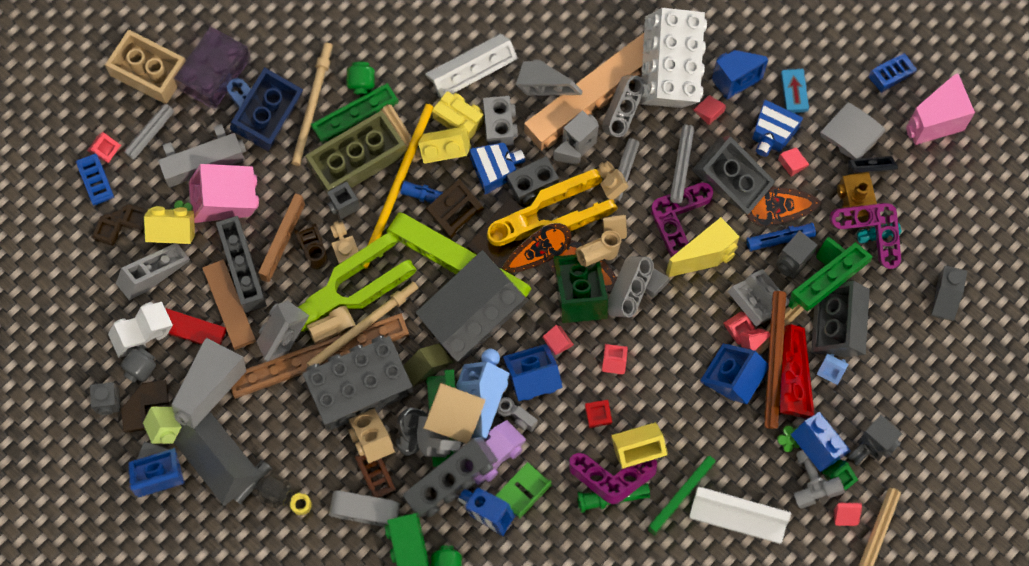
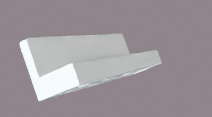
[426,34,518,98]
[689,487,791,544]

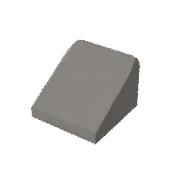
[553,141,581,166]
[645,269,669,298]

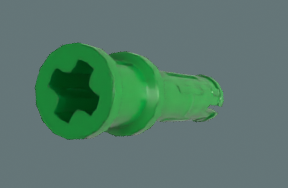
[577,483,650,513]

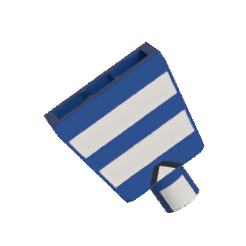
[752,100,803,157]
[469,143,525,194]
[458,488,515,536]

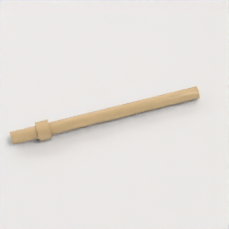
[291,43,333,166]
[306,282,418,367]

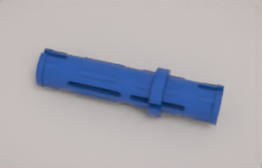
[746,223,816,252]

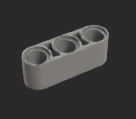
[602,75,645,137]
[608,256,654,317]
[328,491,401,527]

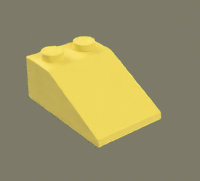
[666,217,739,277]

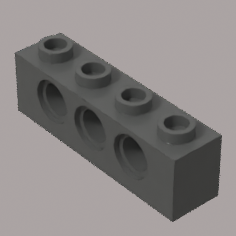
[216,216,267,313]
[402,437,498,518]

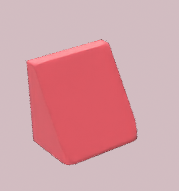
[693,96,726,125]
[87,132,121,163]
[778,147,809,177]
[723,312,755,345]
[739,328,770,350]
[602,344,628,374]
[834,503,862,526]

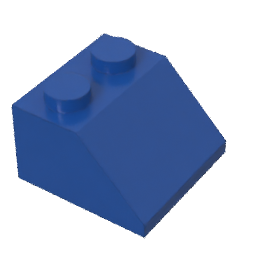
[712,50,768,100]
[700,343,768,404]
[503,344,563,401]
[791,412,851,472]

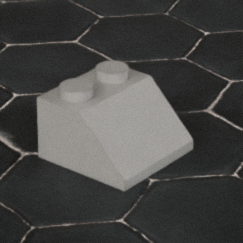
[257,300,309,362]

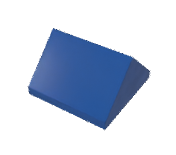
[129,448,185,498]

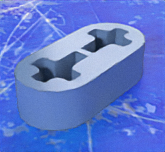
[227,78,251,108]

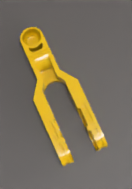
[487,169,618,246]

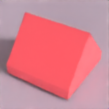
[542,325,574,355]

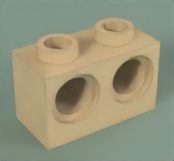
[348,408,395,463]

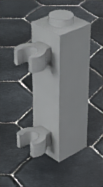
[158,124,246,188]

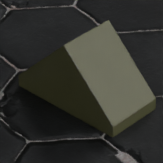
[403,343,453,387]

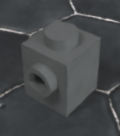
[327,181,360,220]
[90,382,120,415]

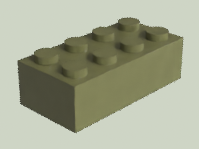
[305,110,406,195]

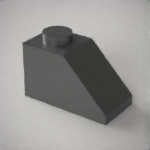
[931,265,967,321]

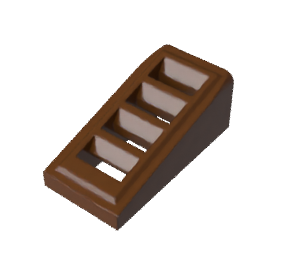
[354,455,396,498]

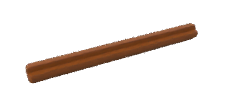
[764,291,786,429]

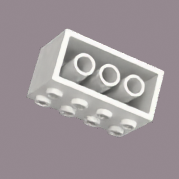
[640,8,707,108]

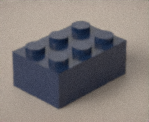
[229,67,303,152]

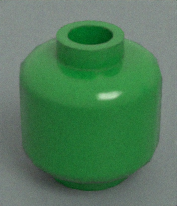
[346,62,375,95]
[431,545,462,566]

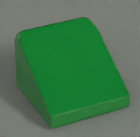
[816,237,845,265]
[822,459,858,491]

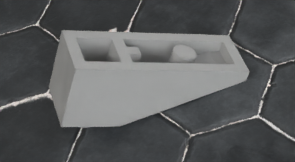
[516,60,583,95]
[116,243,190,300]

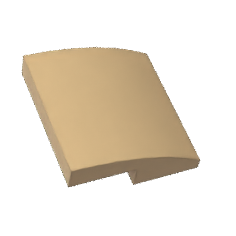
[424,383,486,444]

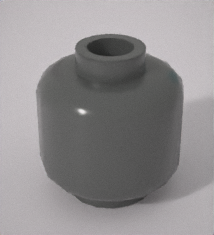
[121,347,156,383]

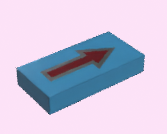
[781,69,809,113]

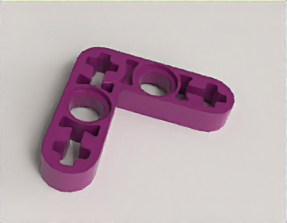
[651,183,713,257]
[829,203,901,269]
[569,453,657,504]

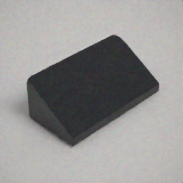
[848,156,898,175]

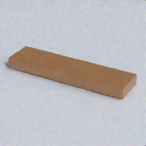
[258,193,305,283]
[202,259,256,350]

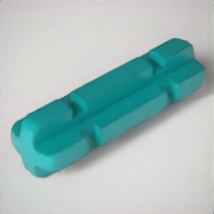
[857,223,902,243]

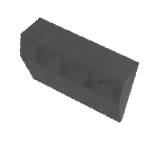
[415,250,529,363]

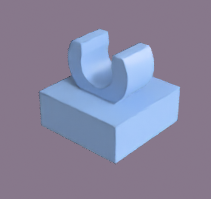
[817,354,848,385]

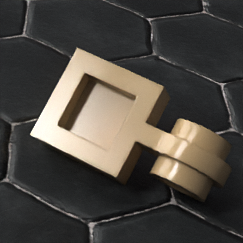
[597,161,629,200]
[330,221,359,264]

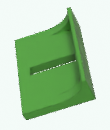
[496,462,552,519]

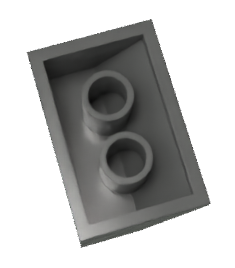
[811,281,870,357]

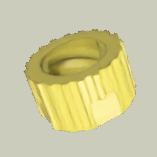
[290,493,312,516]

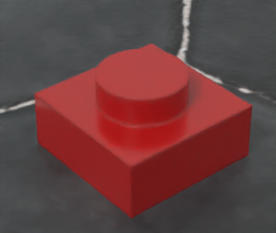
[585,400,612,428]

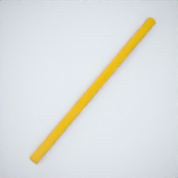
[363,104,434,269]

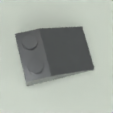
[692,136,775,215]

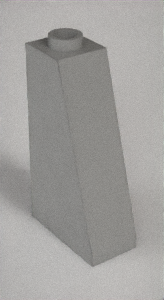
[172,338,246,429]

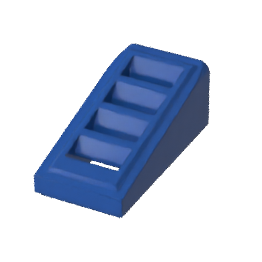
[868,53,917,93]
[76,154,115,206]

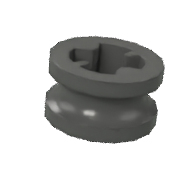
[848,443,871,466]

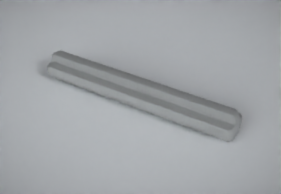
[670,124,694,204]

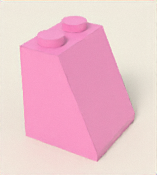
[906,74,975,145]
[189,164,259,223]

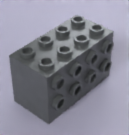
[302,335,413,432]

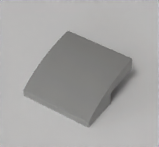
[820,102,885,159]
[727,269,790,327]

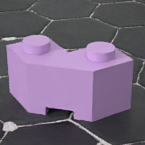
[466,420,526,485]

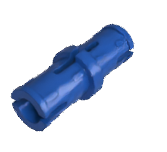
[400,180,442,203]

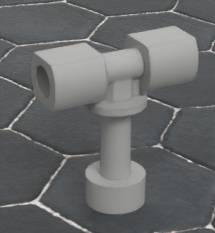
[794,450,845,509]

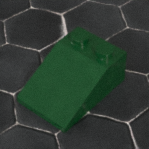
[553,254,608,323]

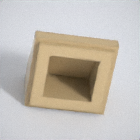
[602,215,627,239]

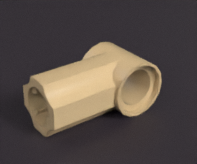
[575,230,621,267]
[307,306,356,345]

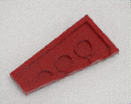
[780,324,814,419]

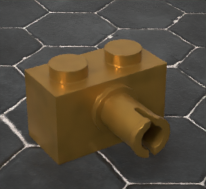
[837,172,877,224]

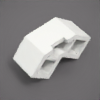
[108,302,173,358]

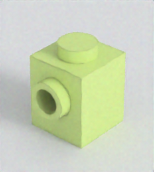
[143,407,181,444]

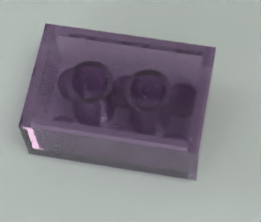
[174,26,251,109]

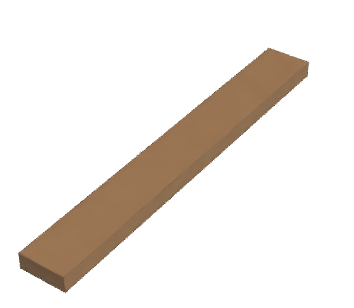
[231,313,409,399]

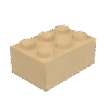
[105,29,189,104]

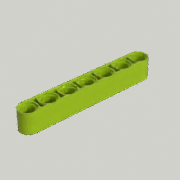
[386,212,531,297]

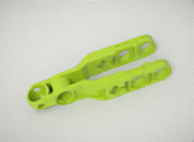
[298,233,417,332]

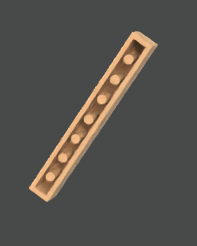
[524,33,644,150]

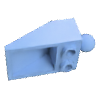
[456,349,510,439]

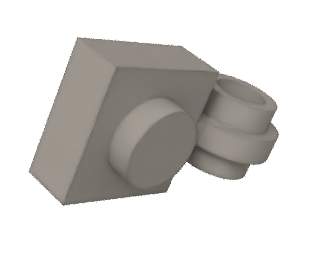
[497,397,537,432]

